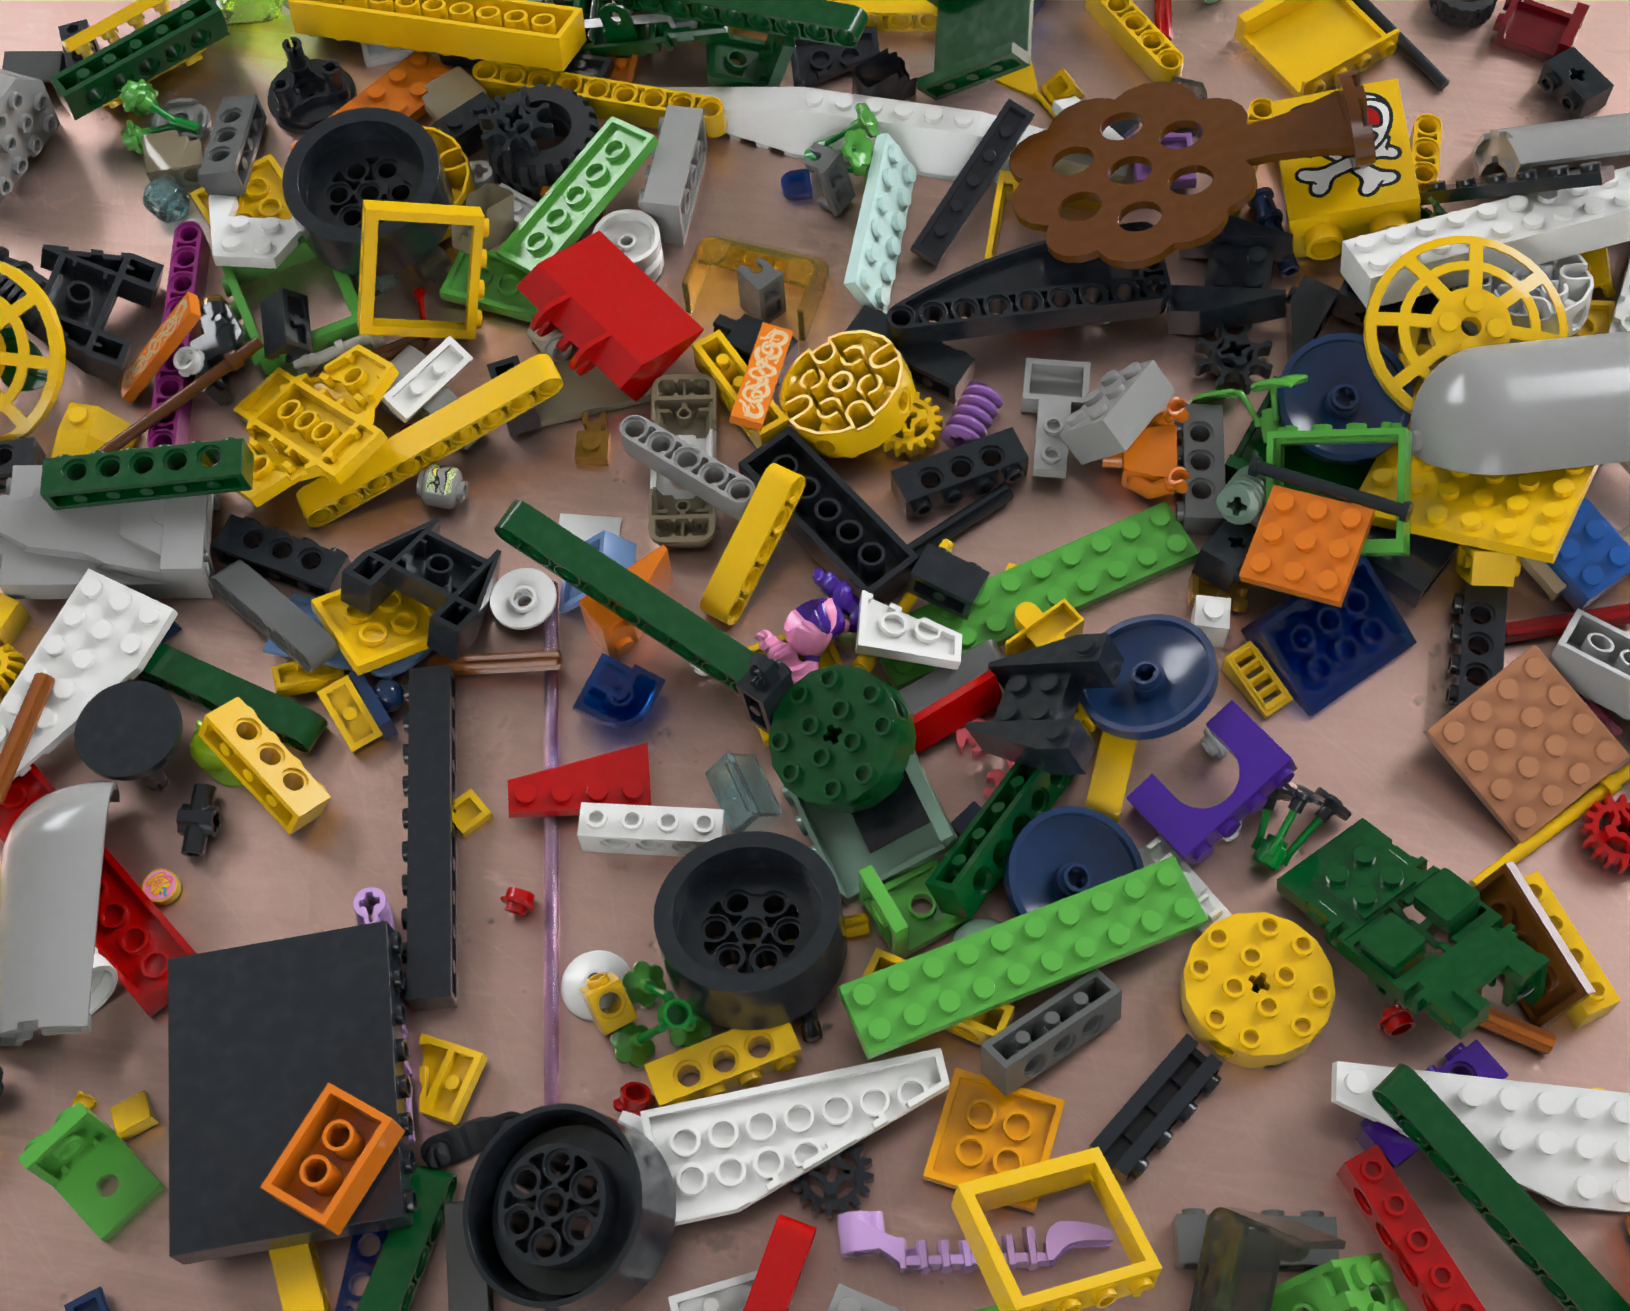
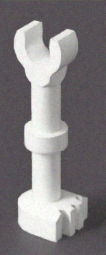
[292,335,387,375]

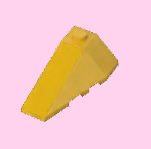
[51,402,142,458]

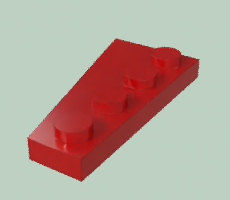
[507,743,652,818]

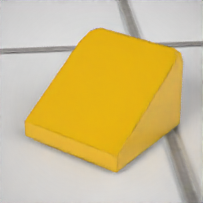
[1039,68,1085,105]
[110,1090,160,1141]

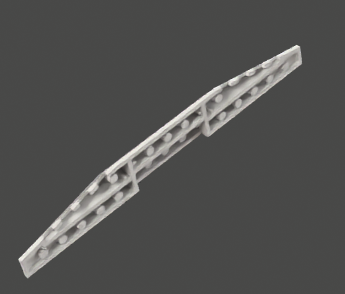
[659,87,1128,182]

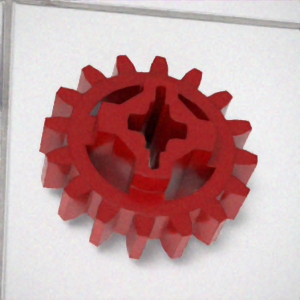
[1579,794,1630,873]

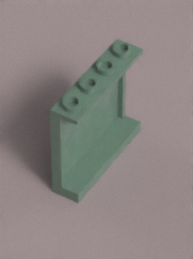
[781,750,958,905]

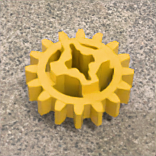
[883,392,943,458]

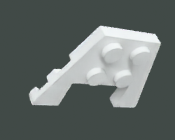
[208,195,302,269]

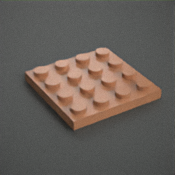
[1423,645,1630,845]

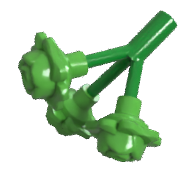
[119,79,201,156]

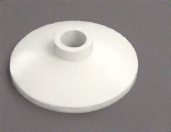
[490,568,557,630]
[561,950,631,1022]

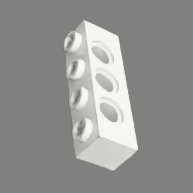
[577,802,727,857]

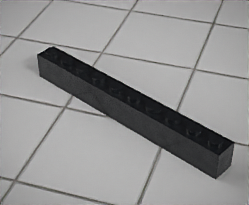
[401,665,458,1011]

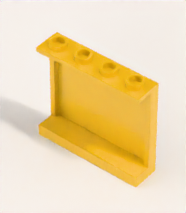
[1234,0,1400,97]

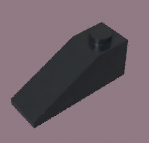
[1286,276,1339,362]

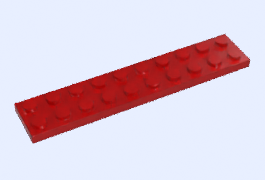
[0,763,197,1017]

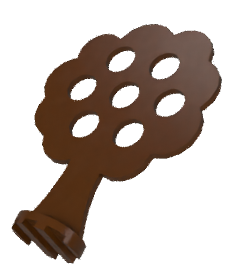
[1009,69,1376,270]

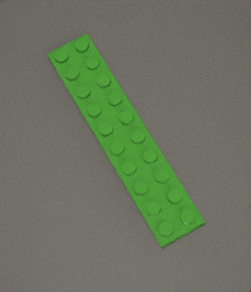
[877,501,1199,691]
[837,856,1208,1060]

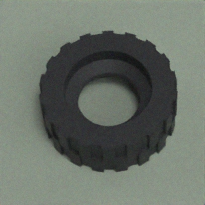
[1429,0,1497,28]

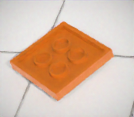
[1239,485,1375,608]

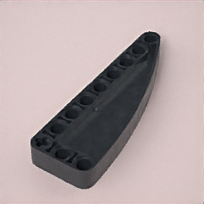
[886,221,1171,346]

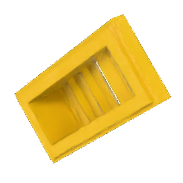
[1221,641,1293,720]

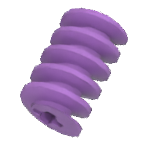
[940,381,1003,449]

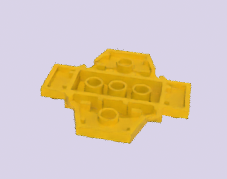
[233,344,399,508]

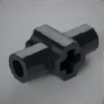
[176,783,222,858]

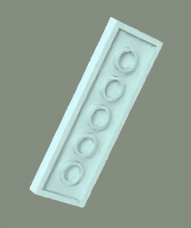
[844,132,917,313]

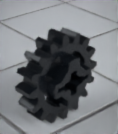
[792,1144,874,1219]

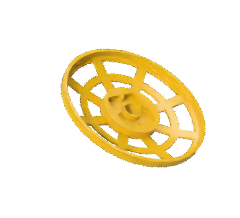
[1364,236,1568,414]
[0,261,66,442]

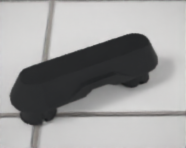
[420,1111,521,1169]

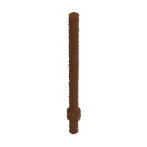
[96,337,264,452]

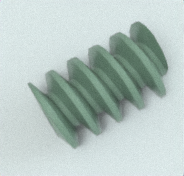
[1215,465,1266,525]

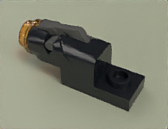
[189,294,245,406]

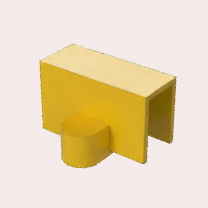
[1004,598,1085,656]

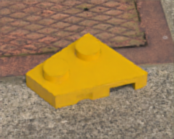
[419,1033,488,1126]

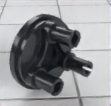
[267,37,357,135]
[74,681,183,792]

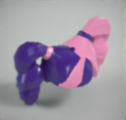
[755,568,860,684]

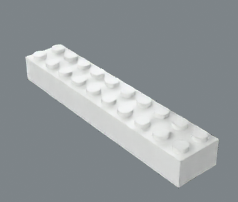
[1340,166,1630,308]

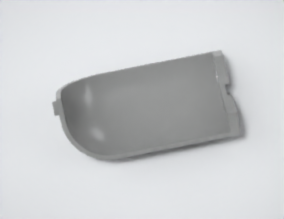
[1472,112,1630,177]
[1410,331,1630,475]
[0,780,120,1046]

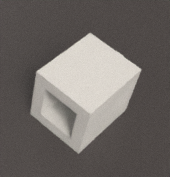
[1191,595,1231,648]

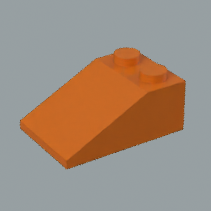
[579,544,674,661]

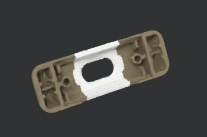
[648,373,717,549]

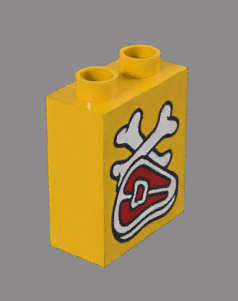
[1270,78,1421,260]

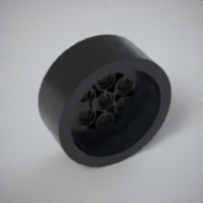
[282,107,454,276]
[653,831,847,1030]
[463,1103,676,1311]

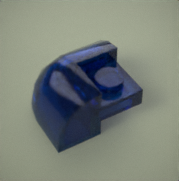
[572,653,666,730]

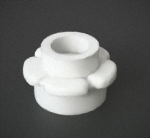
[173,346,205,377]
[1201,727,1228,759]

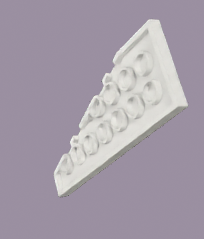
[0,568,178,780]
[640,1048,950,1226]
[1331,1061,1630,1214]

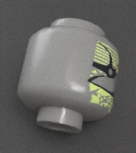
[416,463,468,510]

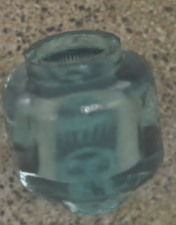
[143,177,190,223]

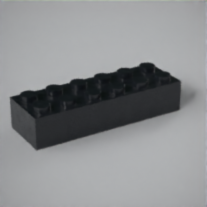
[738,426,920,604]

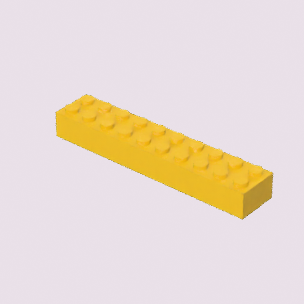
[288,0,586,72]

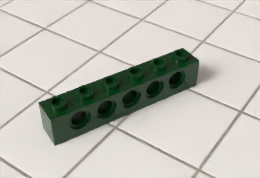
[49,0,230,121]
[40,437,254,510]
[925,763,1075,920]

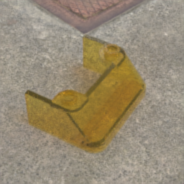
[682,235,829,341]

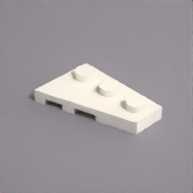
[855,590,962,670]

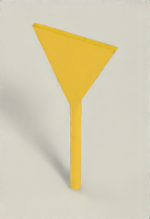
[996,60,1056,117]

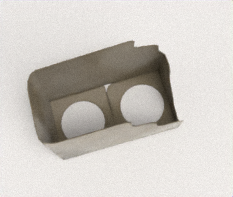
[422,66,488,128]
[142,130,204,192]
[451,183,514,255]

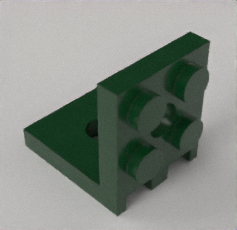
[706,34,795,87]

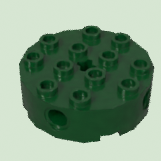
[768,664,916,813]

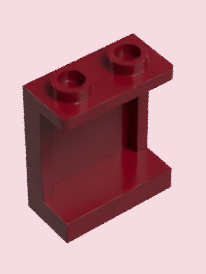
[1493,0,1590,62]

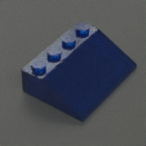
[1241,554,1417,716]

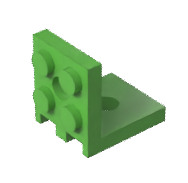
[858,858,972,958]
[17,1102,166,1243]
[1257,1253,1409,1311]

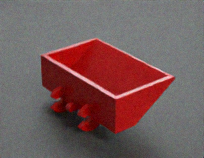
[516,231,704,403]

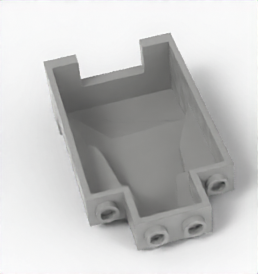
[0,464,221,599]

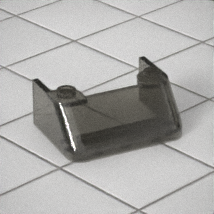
[1189,1207,1346,1311]

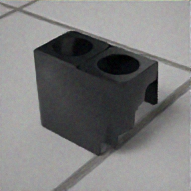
[852,48,917,101]

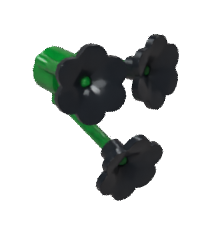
[1251,780,1352,871]

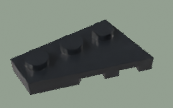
[791,27,880,88]

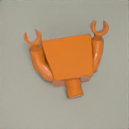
[1101,397,1191,499]

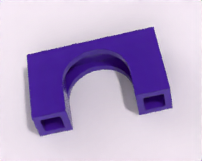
[1126,700,1298,867]

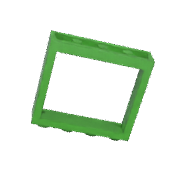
[220,236,360,377]
[1265,422,1412,556]

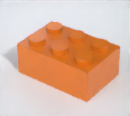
[260,1082,405,1236]

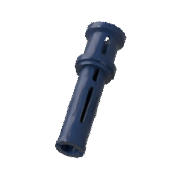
[1247,187,1301,278]

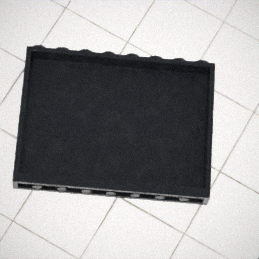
[168,921,418,1265]

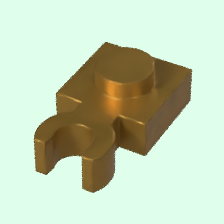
[575,412,611,465]
[1188,573,1249,612]

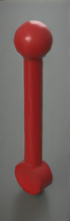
[413,288,431,341]

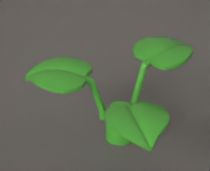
[1187,374,1309,444]

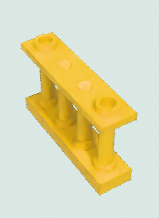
[61,0,207,109]

